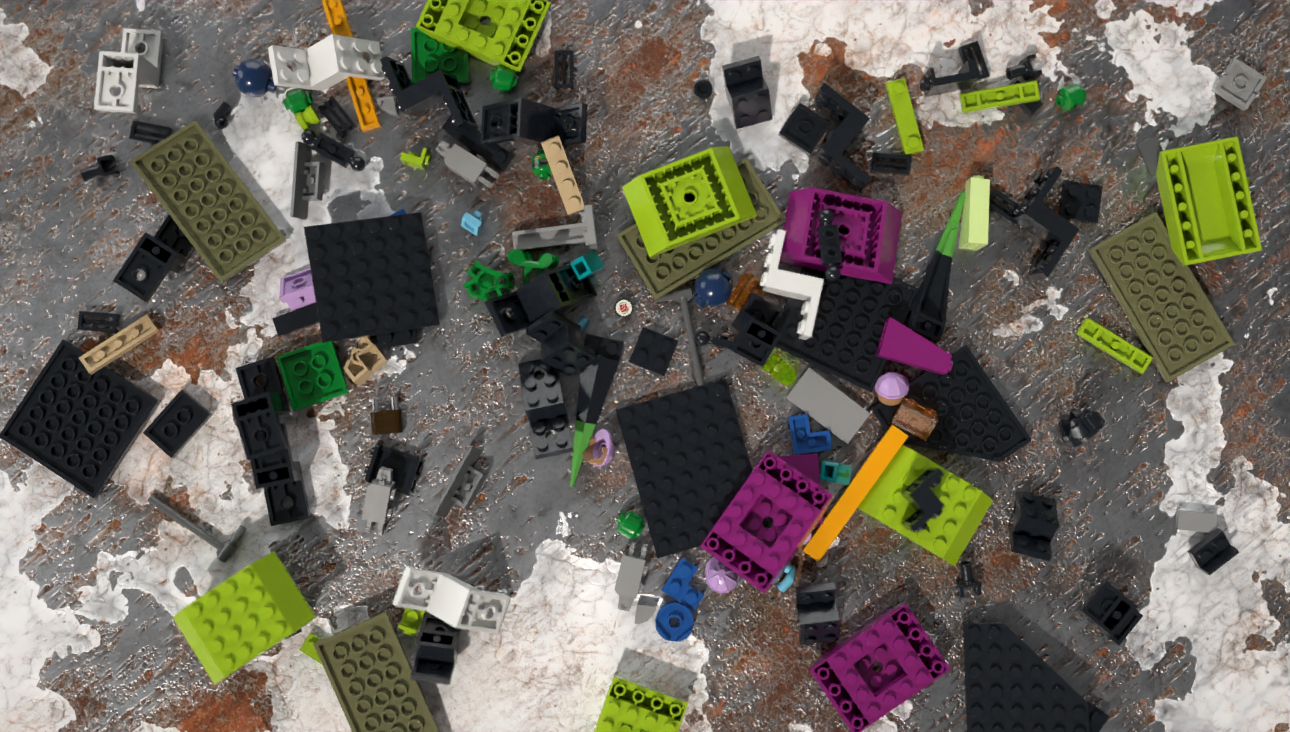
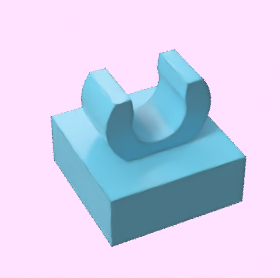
[461,210,483,236]

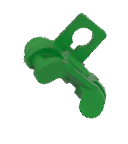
[507,249,560,285]
[463,260,514,301]

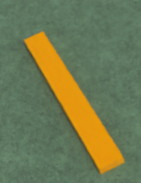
[322,0,381,132]
[802,425,908,562]

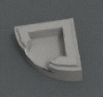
[376,95,398,116]
[634,603,656,624]

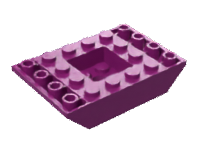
[779,187,902,284]
[700,450,834,594]
[809,603,951,732]

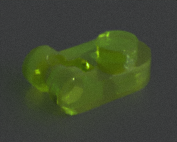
[761,353,797,386]

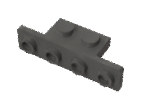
[290,142,325,220]
[433,445,487,518]

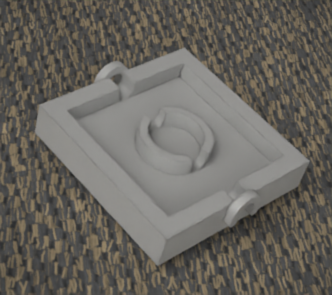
[1212,58,1267,111]

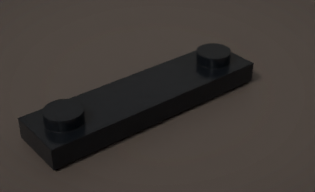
[442,114,514,172]

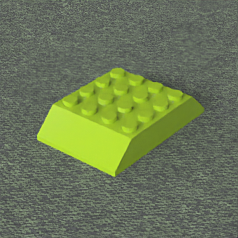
[1156,136,1262,266]
[858,445,994,567]
[173,551,317,684]

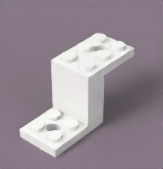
[94,28,164,113]
[268,34,385,91]
[760,229,824,340]
[392,566,511,634]

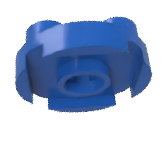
[655,602,694,642]

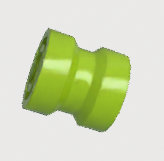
[294,105,321,130]

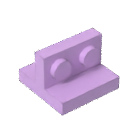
[279,268,316,311]

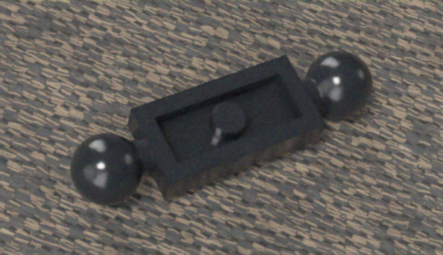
[301,129,366,172]
[817,209,842,281]
[695,331,732,351]

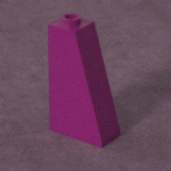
[876,317,953,375]
[778,454,823,528]

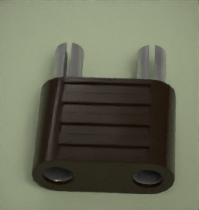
[370,397,403,435]

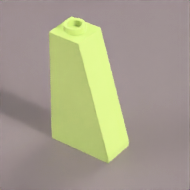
[959,175,990,250]

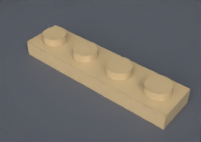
[541,136,585,215]
[79,314,159,375]

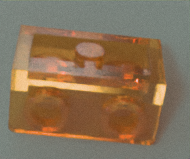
[726,272,767,312]
[891,398,938,440]

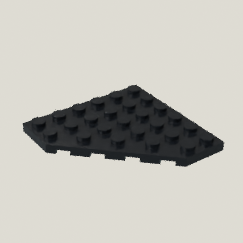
[870,345,1032,462]
[963,622,1090,732]

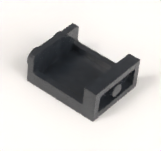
[920,59,979,97]
[363,445,423,495]

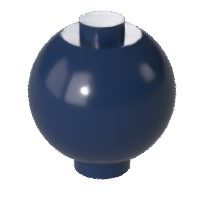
[233,59,277,97]
[692,268,733,308]

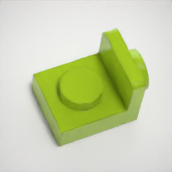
[400,147,432,170]
[398,608,426,635]

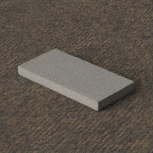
[786,367,870,444]

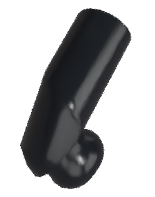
[213,101,231,129]

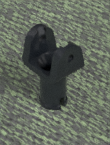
[1005,54,1043,81]
[80,155,121,182]
[955,561,981,599]

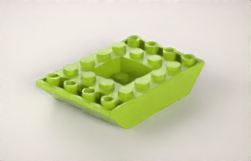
[416,0,551,72]
[622,146,757,258]
[594,676,688,732]

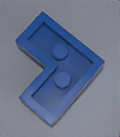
[788,414,832,455]
[661,557,704,611]

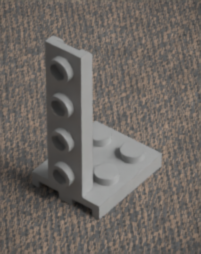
[512,205,598,251]

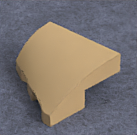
[343,336,389,386]

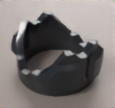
[1058,409,1106,448]

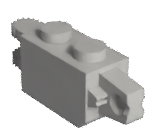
[435,140,500,188]
[361,467,397,535]
[615,540,648,611]

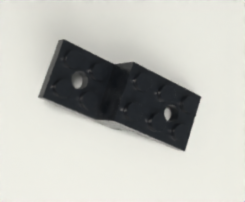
[113,215,195,302]
[518,359,574,459]
[250,423,311,526]

